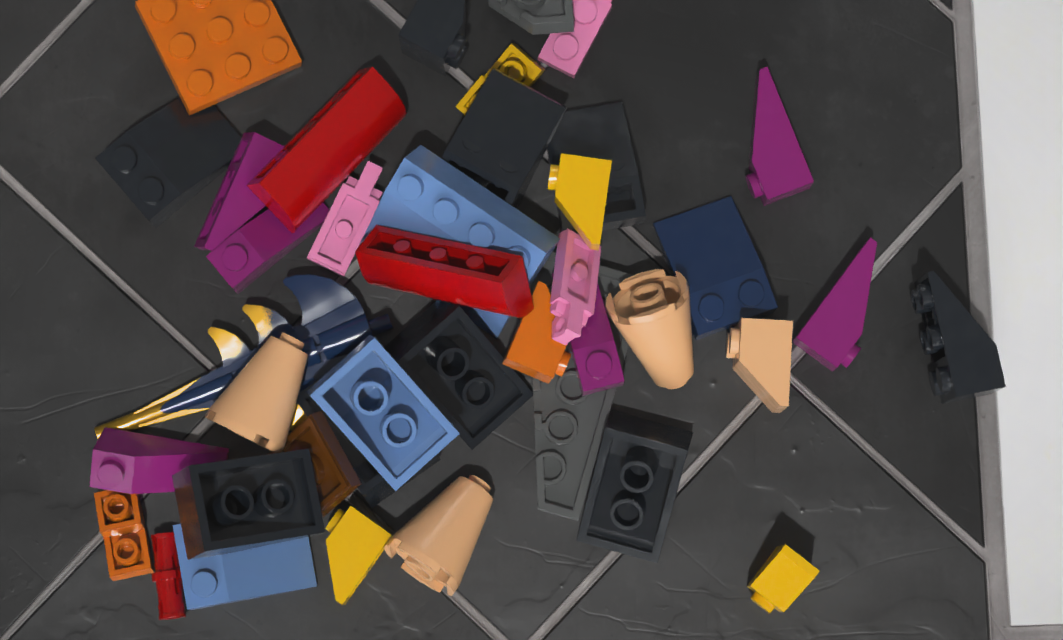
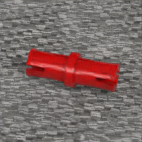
[151,532,186,620]

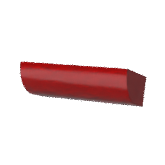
[246,66,406,233]
[355,225,534,318]

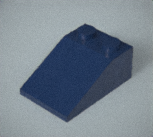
[653,196,778,341]

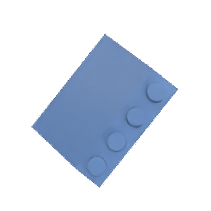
[361,145,560,339]

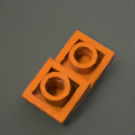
[94,490,154,581]

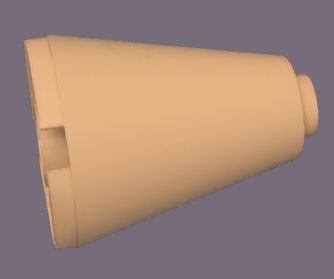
[605,269,694,389]
[205,332,309,453]
[384,475,493,596]

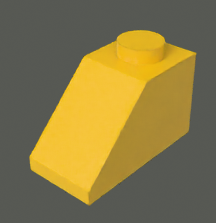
[548,153,612,251]
[325,505,393,605]
[747,544,820,614]

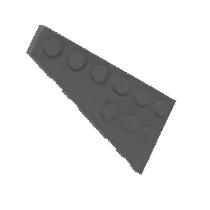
[530,252,633,521]

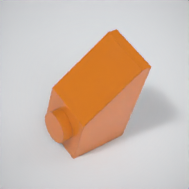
[502,281,571,384]

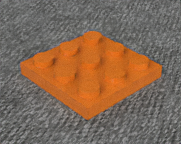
[135,0,302,116]

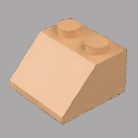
[726,318,793,413]

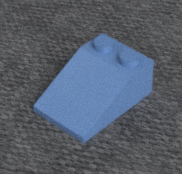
[306,335,460,491]
[173,524,318,610]

